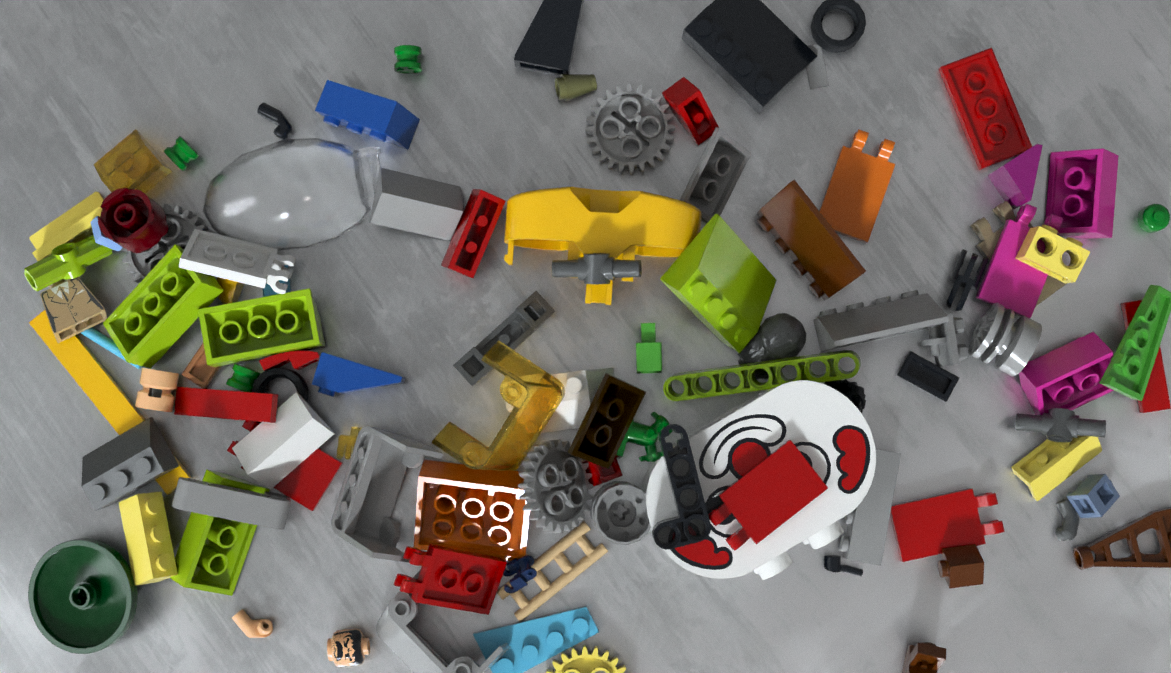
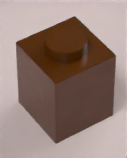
[938,544,984,589]

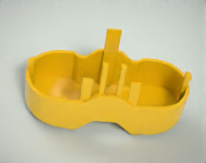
[504,186,702,305]

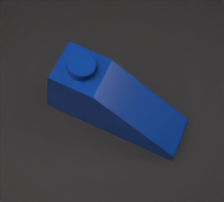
[312,352,406,397]

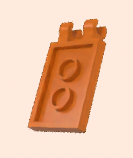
[819,129,895,243]

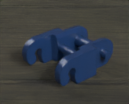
[503,555,537,593]

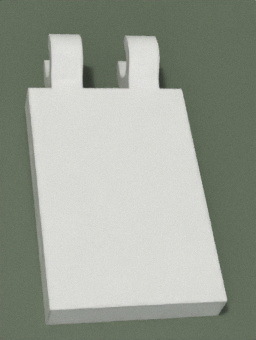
[179,229,296,294]

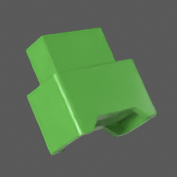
[636,323,662,373]

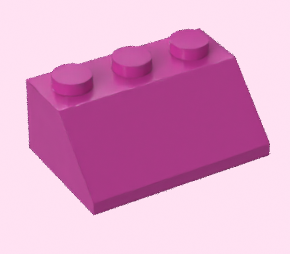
[1045,148,1119,239]
[1019,331,1114,415]

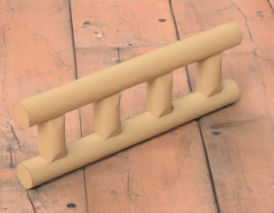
[497,521,608,622]

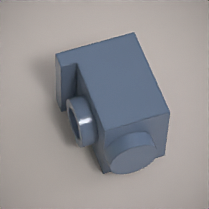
[1066,474,1120,518]

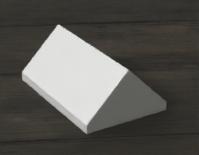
[232,391,335,489]

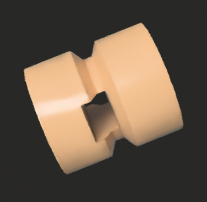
[135,368,179,412]

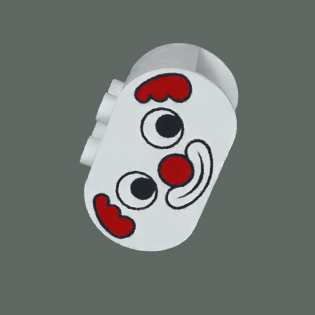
[642,380,876,580]

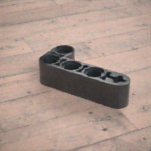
[652,424,711,550]

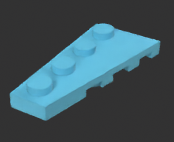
[473,606,599,673]

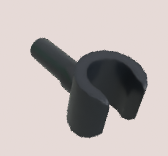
[824,555,863,576]

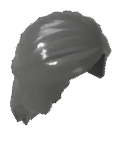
[738,313,806,380]

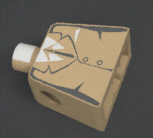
[40,277,107,343]

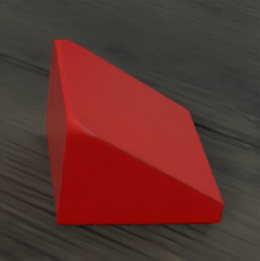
[582,458,623,486]

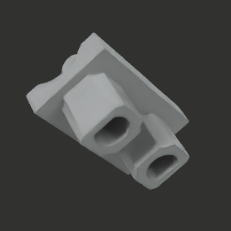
[921,314,969,367]

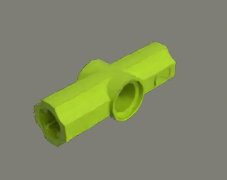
[24,235,113,292]

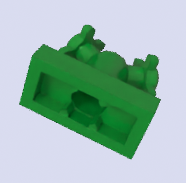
[615,412,673,462]

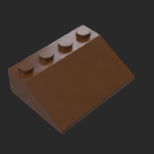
[757,180,866,301]

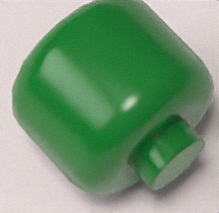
[1138,204,1170,233]

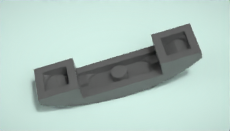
[453,291,555,386]

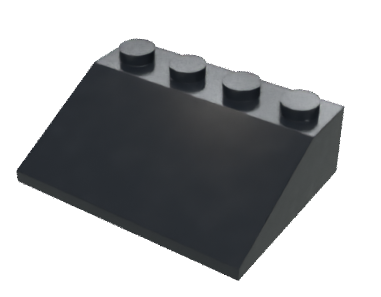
[682,0,817,114]

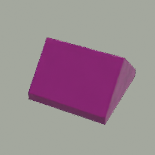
[988,144,1043,209]

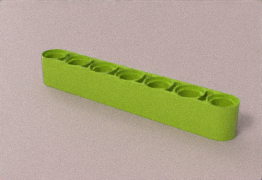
[663,350,861,401]

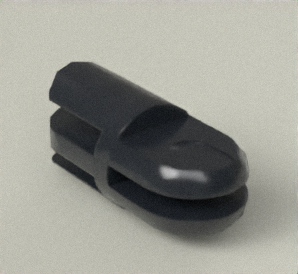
[946,249,989,311]

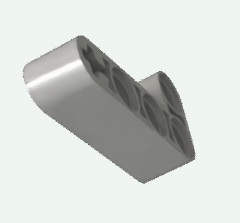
[172,477,291,530]

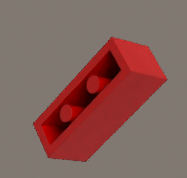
[441,189,506,278]

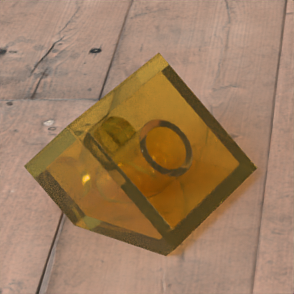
[93,129,172,194]

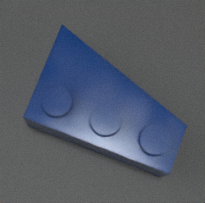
[315,80,420,150]

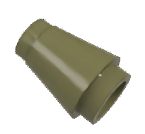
[555,74,597,102]

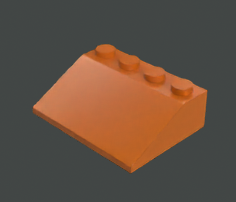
[414,460,531,561]

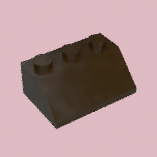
[568,373,646,469]

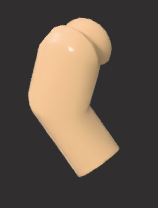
[232,609,273,638]

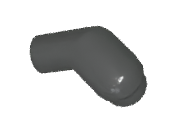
[1055,498,1079,542]

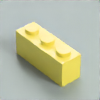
[118,491,178,586]

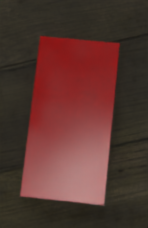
[939,48,1032,170]

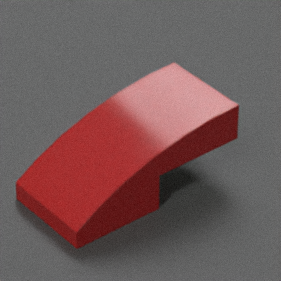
[259,351,321,371]

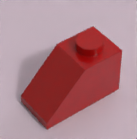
[662,77,719,146]

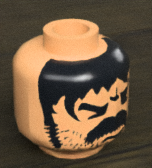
[327,629,370,667]

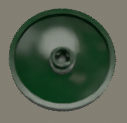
[28,538,137,654]

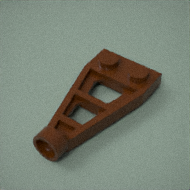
[1073,507,1171,570]

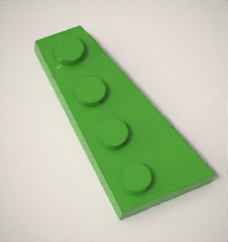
[1099,285,1171,401]

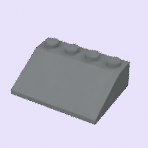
[813,290,949,352]

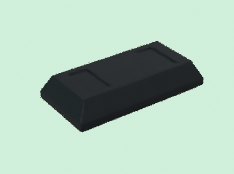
[897,351,959,402]

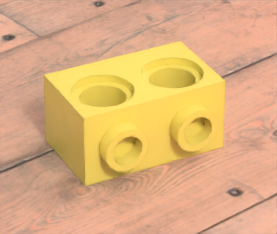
[1015,225,1090,284]

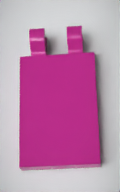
[976,204,1063,318]

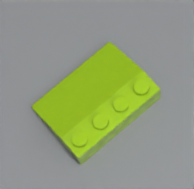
[660,213,777,353]

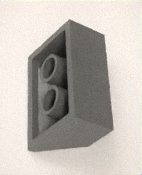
[81,417,179,511]

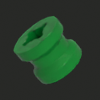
[394,45,422,74]
[164,136,199,171]
[226,363,261,392]

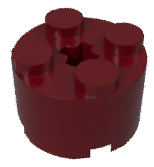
[98,188,168,253]

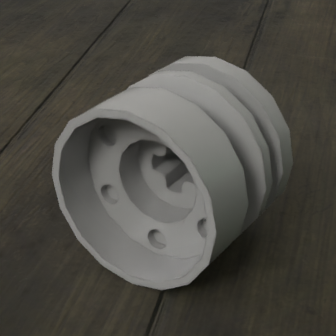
[968,303,1042,377]
[590,481,651,545]

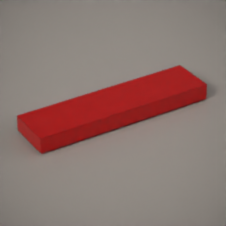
[1121,300,1171,413]
[174,387,278,423]

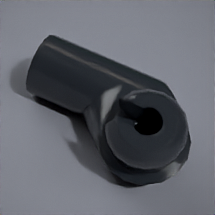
[257,103,292,140]

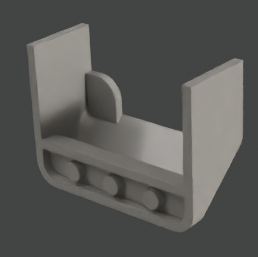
[331,426,444,562]
[376,569,510,673]

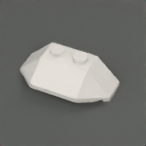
[503,368,614,434]

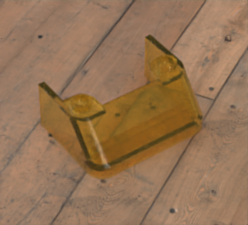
[432,340,565,471]

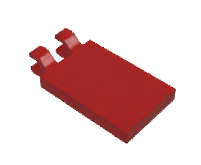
[227,420,343,511]
[708,440,828,551]
[890,488,1005,562]
[394,544,507,615]

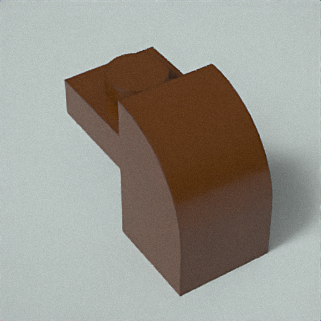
[902,642,946,673]

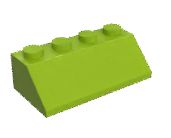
[103,244,224,369]
[198,288,325,367]
[170,469,270,596]

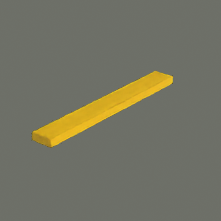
[29,310,192,495]

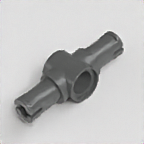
[552,253,642,284]
[1015,408,1106,442]

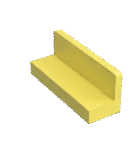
[29,192,104,261]
[1011,436,1102,501]

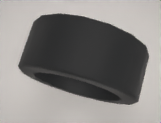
[811,0,866,53]
[252,367,309,402]

